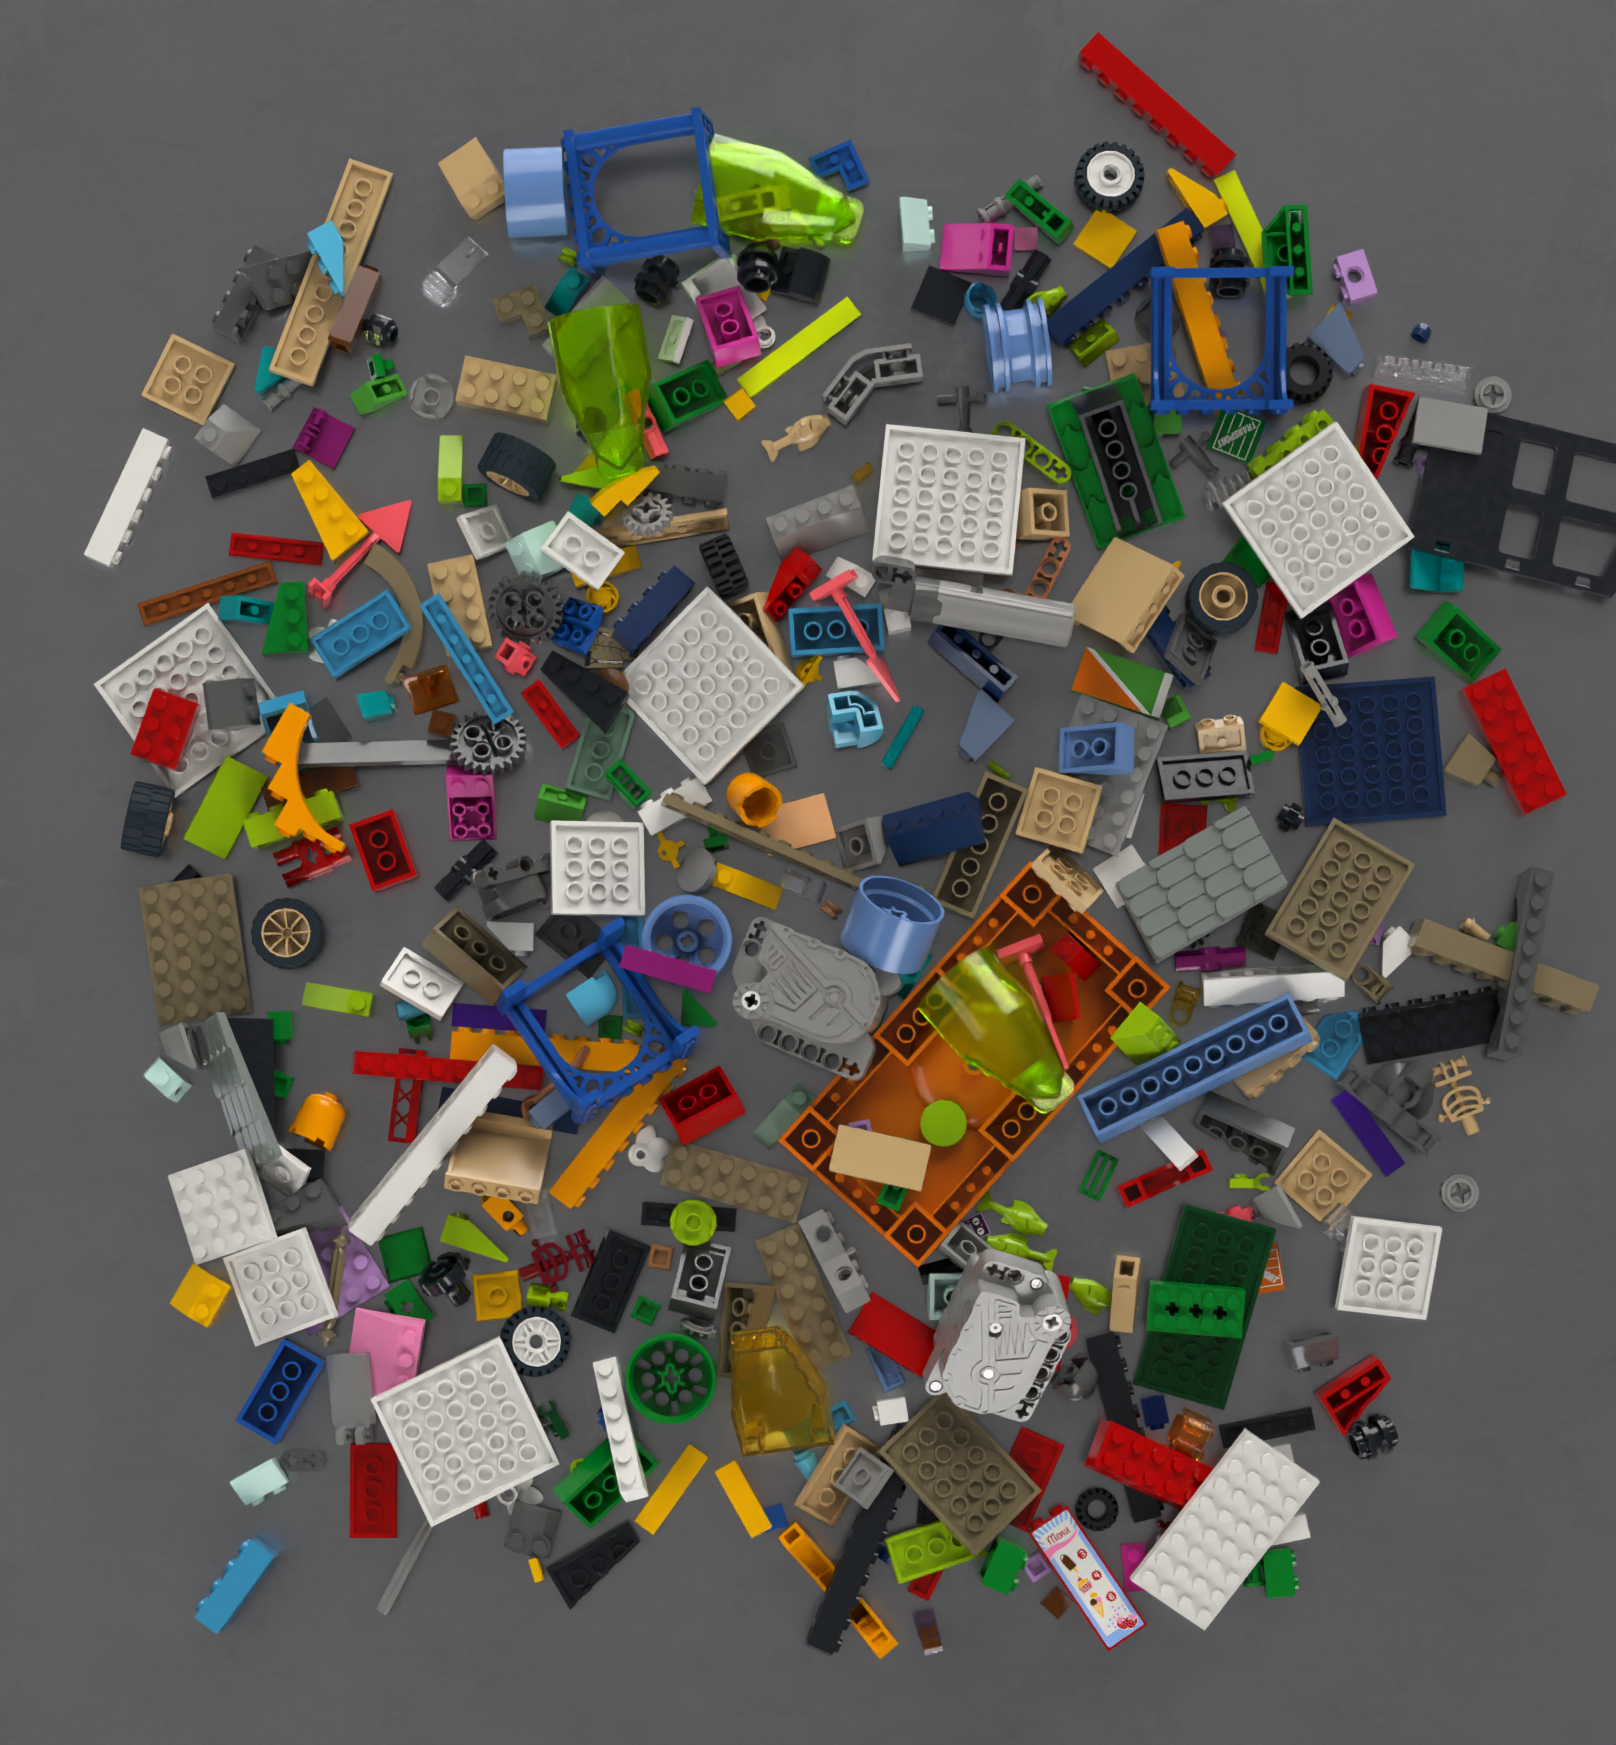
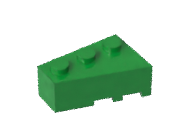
[261,581,311,657]

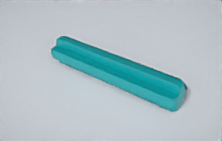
[881,705,924,769]

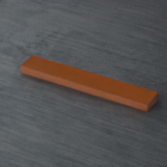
[137,561,278,627]

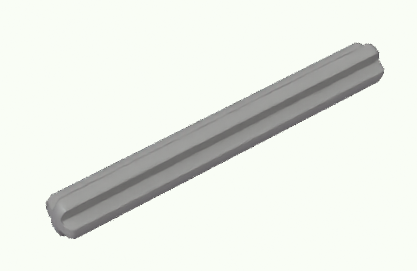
[377,1515,434,1615]

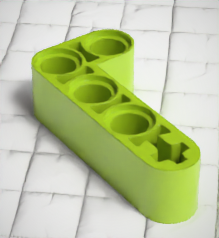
[990,421,1071,487]

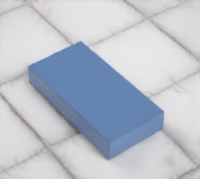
[865,1347,906,1393]

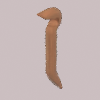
[521,1045,591,1122]

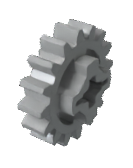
[622,492,673,538]

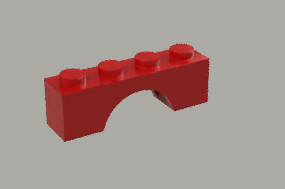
[1116,1149,1213,1208]

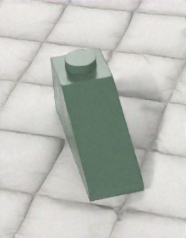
[752,1082,816,1150]

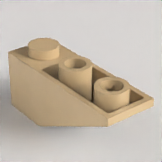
[1109,1255,1144,1334]

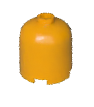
[726,773,783,828]
[288,1092,346,1152]

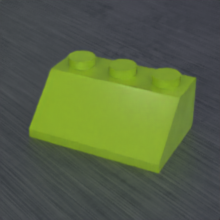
[1110,1002,1182,1065]

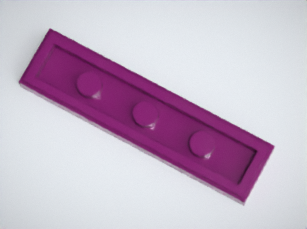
[619,944,717,994]

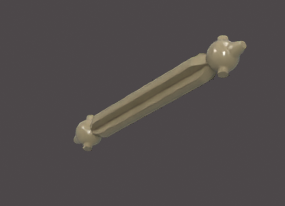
[317,1229,351,1347]

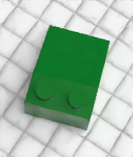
[643,359,727,433]
[1415,601,1502,684]

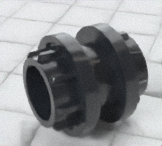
[737,243,778,293]
[1209,248,1250,297]
[634,255,681,305]
[1347,1414,1398,1461]

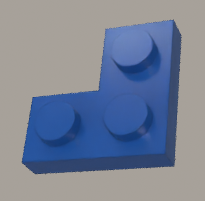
[808,139,869,192]

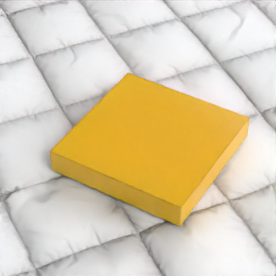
[1073,209,1137,269]
[1259,682,1321,746]
[472,1270,523,1322]

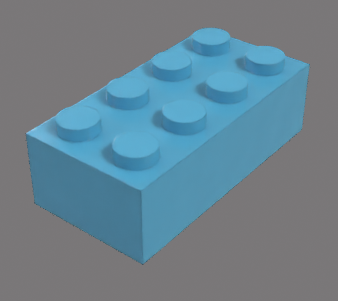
[788,603,885,659]
[194,1536,279,1634]

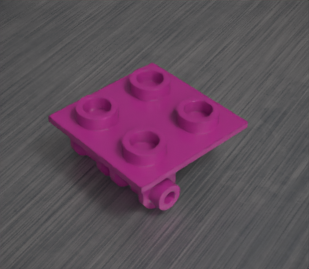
[292,407,355,469]

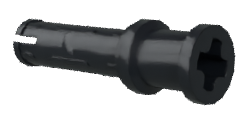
[1393,401,1420,468]

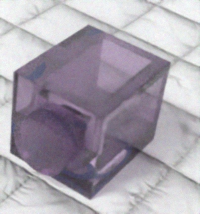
[1207,224,1236,255]

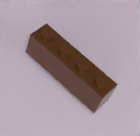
[261,766,360,812]

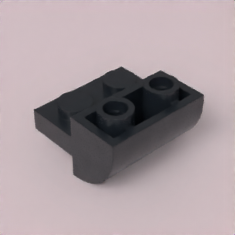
[770,246,831,303]

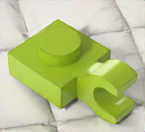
[1228,1173,1269,1191]
[526,1282,569,1311]

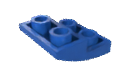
[550,597,603,654]

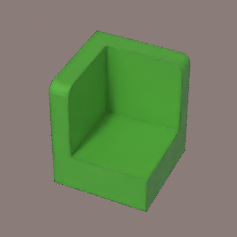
[1152,410,1182,437]
[1161,693,1191,730]

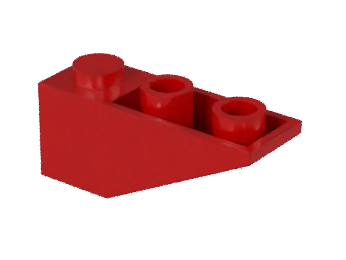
[763,547,823,623]

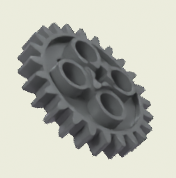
[488,571,564,645]
[451,709,527,777]

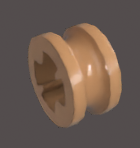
[819,899,843,920]

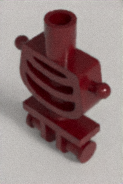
[518,1229,595,1293]

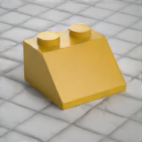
[169,1263,233,1328]

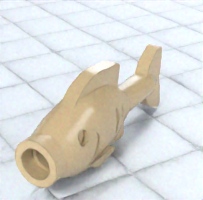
[761,413,832,462]

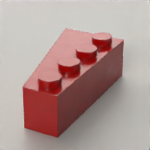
[1354,384,1415,479]

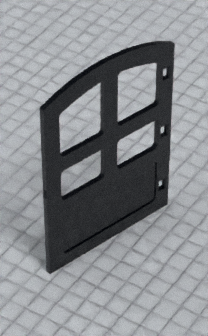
[1407,413,1616,598]

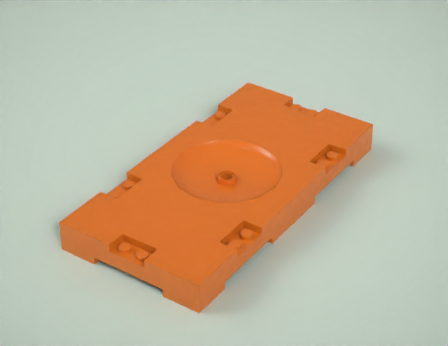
[778,861,1170,1267]

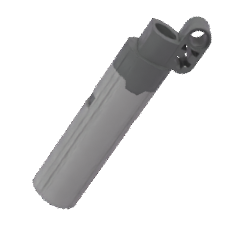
[872,555,1075,648]

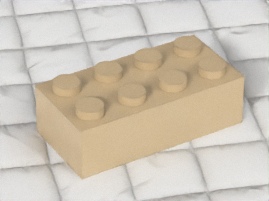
[455,355,558,425]
[427,554,494,658]

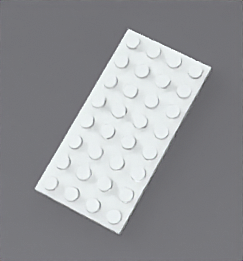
[1130,1429,1320,1631]

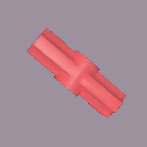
[623,389,669,461]

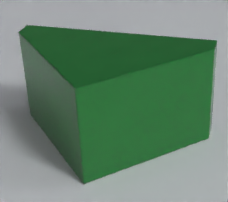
[681,989,718,1028]

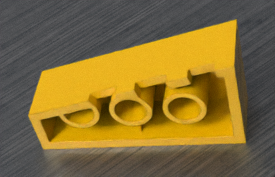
[291,460,371,564]

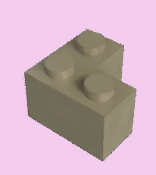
[492,284,552,340]

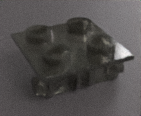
[1236,903,1281,961]

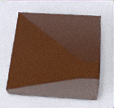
[1040,1586,1073,1619]

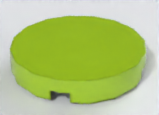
[920,1099,967,1147]
[670,1199,717,1246]

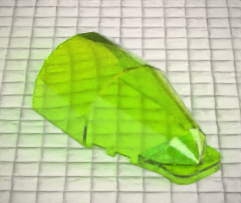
[691,133,864,243]
[546,303,652,478]
[917,947,1074,1113]

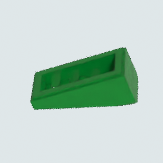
[603,758,652,810]

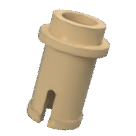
[1460,917,1491,942]

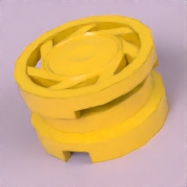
[586,581,619,615]
[1259,725,1291,752]

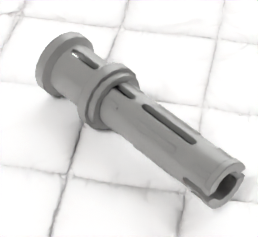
[976,174,1043,223]

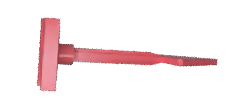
[308,500,412,611]
[809,569,900,703]
[996,934,1069,1069]

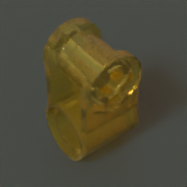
[1168,981,1202,1028]

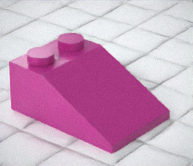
[695,286,761,368]

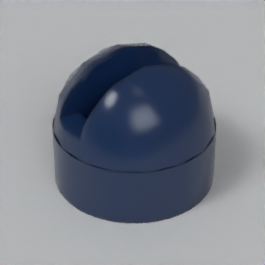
[1410,323,1431,343]

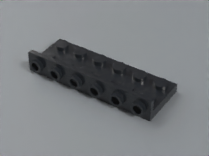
[1358,986,1500,1065]

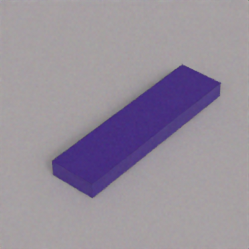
[451,1003,547,1032]
[1330,1090,1405,1177]

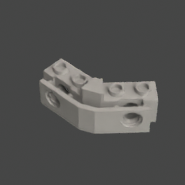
[822,343,923,426]
[798,1208,871,1314]

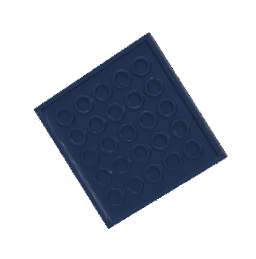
[1294,676,1447,827]

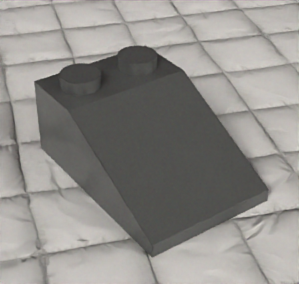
[668,1241,731,1321]
[1283,1330,1338,1373]

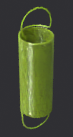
[983,757,1015,783]

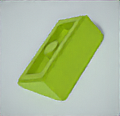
[1067,318,1120,368]

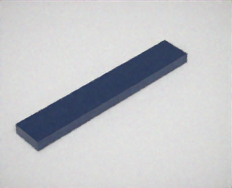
[438,1087,579,1135]

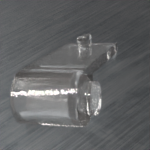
[420,236,489,305]

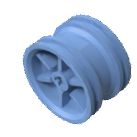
[983,298,1052,394]

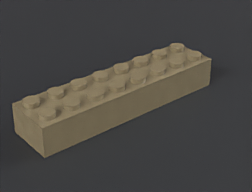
[1407,918,1599,1016]

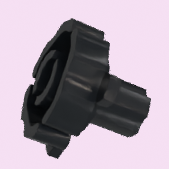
[418,1252,471,1307]

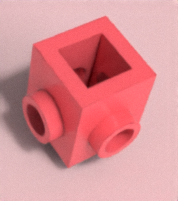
[494,637,537,676]

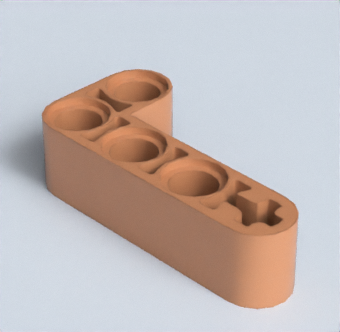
[1002,537,1071,599]

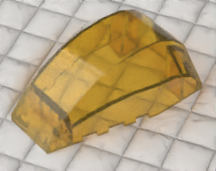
[730,1326,835,1457]

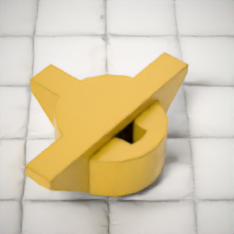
[796,655,823,691]
[656,832,685,869]

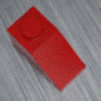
[1050,932,1101,982]

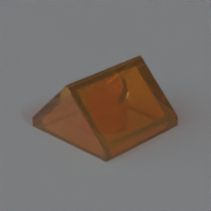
[402,664,459,715]

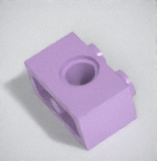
[1332,249,1378,305]

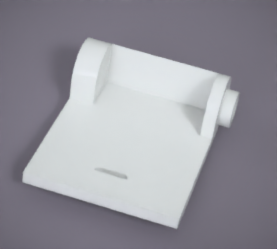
[681,253,767,320]

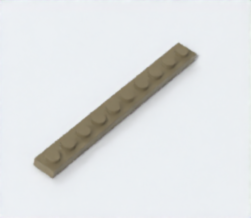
[661,792,867,891]

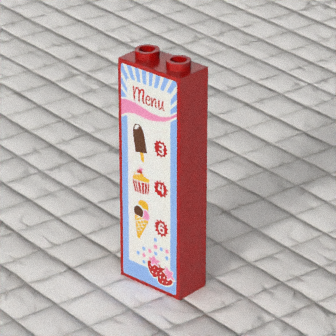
[1027,1504,1147,1651]

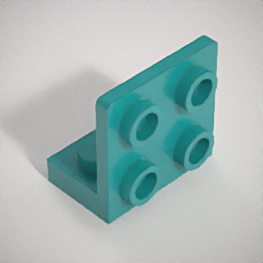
[1410,545,1464,594]

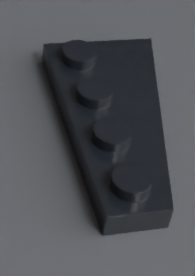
[540,650,630,734]
[546,1520,640,1610]

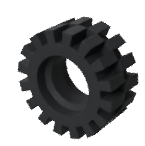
[1075,1488,1119,1531]

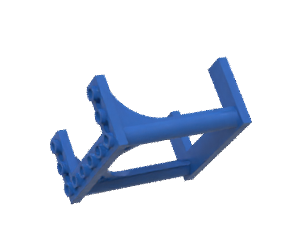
[561,107,732,281]
[1148,266,1294,415]
[497,916,700,1124]

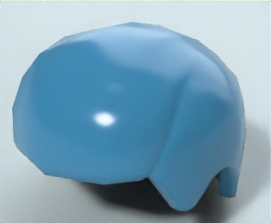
[964,281,998,319]

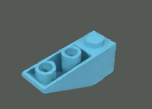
[306,220,345,299]

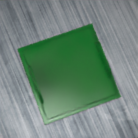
[1223,534,1270,589]
[378,1226,432,1284]

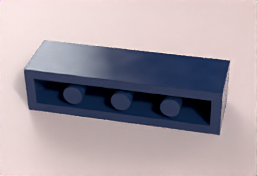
[611,565,695,655]
[928,625,1018,703]

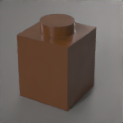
[427,709,458,739]

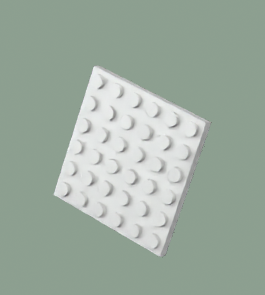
[1221,421,1414,618]
[872,424,1026,576]
[622,586,805,785]
[94,603,276,798]
[370,1336,560,1527]

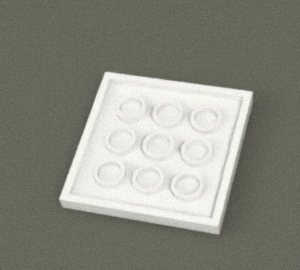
[550,820,645,917]
[168,1148,278,1265]
[1335,1216,1442,1320]
[223,1227,339,1347]

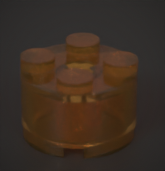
[1165,1407,1215,1461]

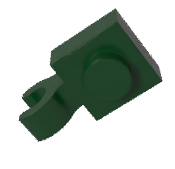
[538,1400,571,1440]

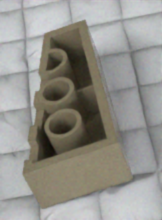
[717,1282,777,1379]

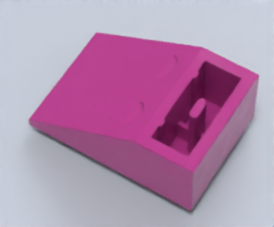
[940,223,1014,277]
[446,765,497,841]

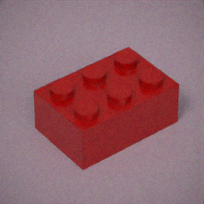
[130,688,202,772]
[349,809,419,893]
[658,1065,746,1146]

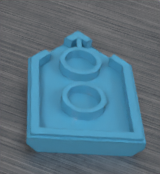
[1301,1010,1363,1081]

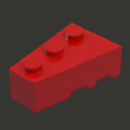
[1314,1354,1391,1436]

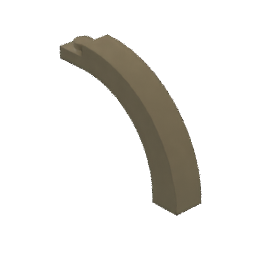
[364,543,425,687]

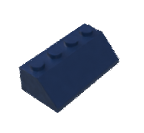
[1145,605,1211,693]
[883,792,986,866]

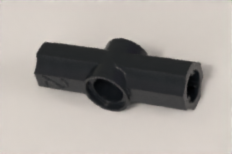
[1000,249,1052,311]
[434,839,497,902]

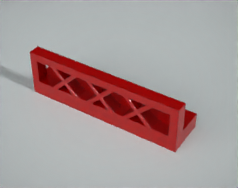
[388,1048,428,1144]

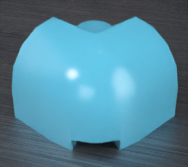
[826,691,883,748]
[565,970,618,1027]

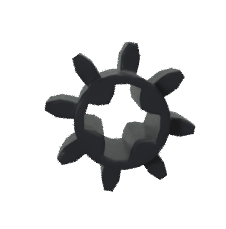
[1276,802,1305,832]

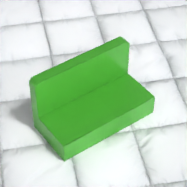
[534,783,588,823]

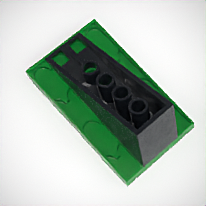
[1047,373,1186,549]

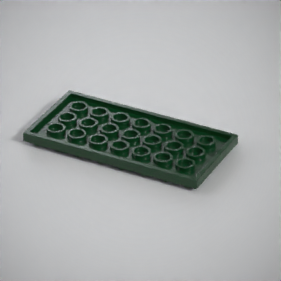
[1133,1203,1276,1410]

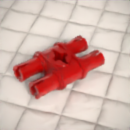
[273,825,352,888]

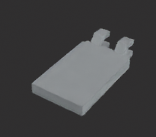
[326,1352,376,1445]

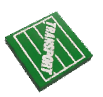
[1206,410,1266,465]

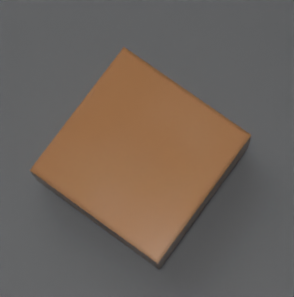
[647,1244,674,1271]

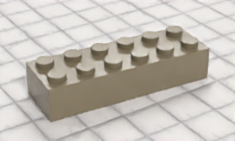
[933,771,1029,921]
[660,1139,809,1224]
[755,1223,852,1373]

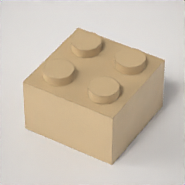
[1016,488,1070,541]

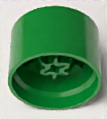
[625,1332,717,1425]

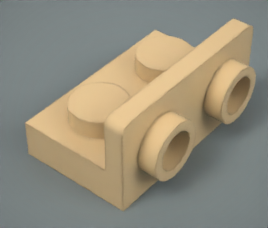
[1195,715,1247,754]

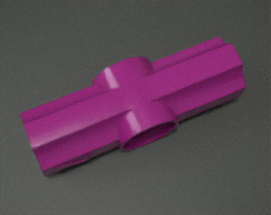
[1174,946,1246,972]

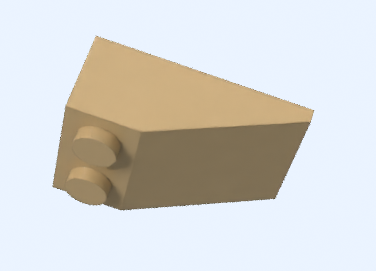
[438,137,505,221]

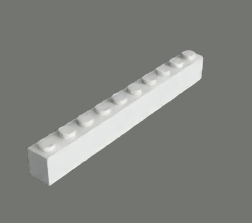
[347,1044,517,1246]

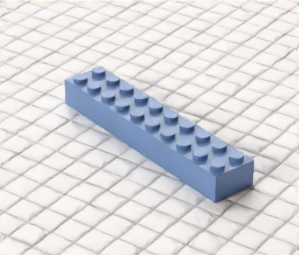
[1077,993,1313,1144]

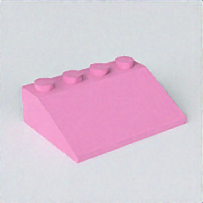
[349,1308,426,1396]

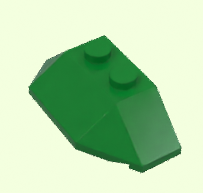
[1261,204,1313,296]

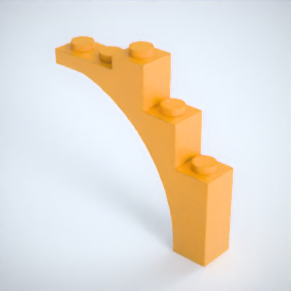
[261,703,347,854]
[778,1522,898,1659]

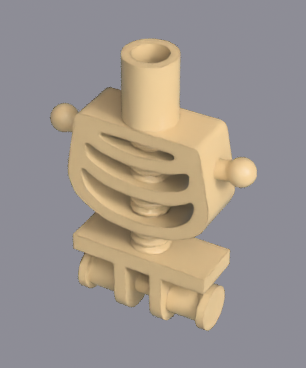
[1432,1055,1491,1136]

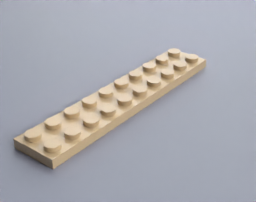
[269,158,394,387]

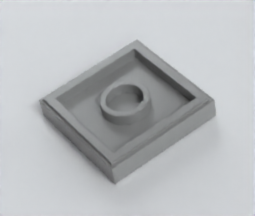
[834,1446,894,1510]

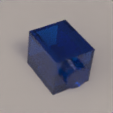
[1139,1394,1169,1431]

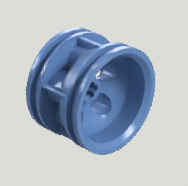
[642,895,733,987]

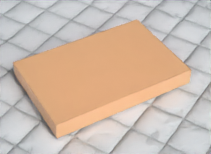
[761,793,836,857]

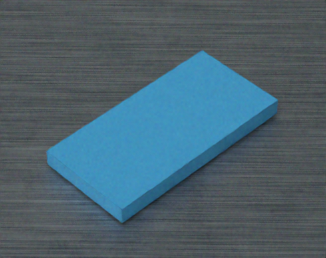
[310,589,413,679]

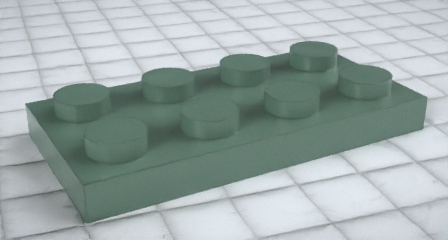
[565,708,636,801]

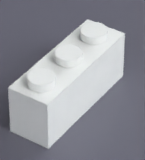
[637,776,713,837]

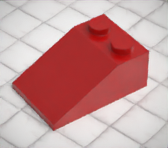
[1039,971,1081,1023]

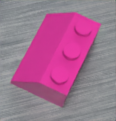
[1325,573,1398,658]

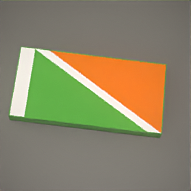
[1071,646,1174,720]

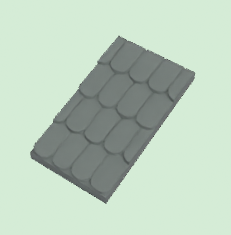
[1115,805,1288,964]
[192,1012,283,1170]

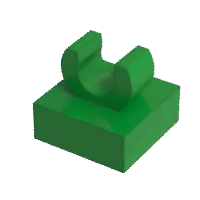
[367,353,394,381]
[703,827,729,853]
[406,1014,433,1044]

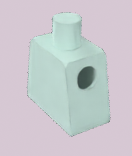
[144,1056,193,1103]

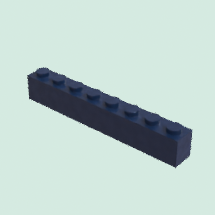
[1047,207,1205,348]

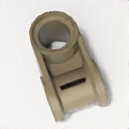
[1349,964,1394,1006]

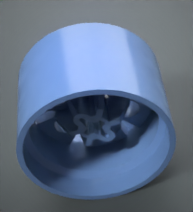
[503,146,568,238]
[840,876,944,974]

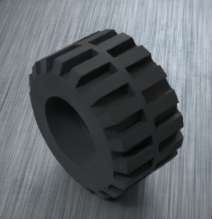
[1286,342,1334,404]
[699,533,749,598]

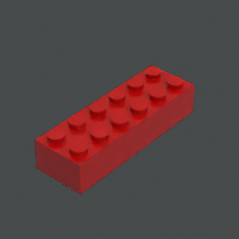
[1460,668,1567,817]
[1084,1421,1213,1511]

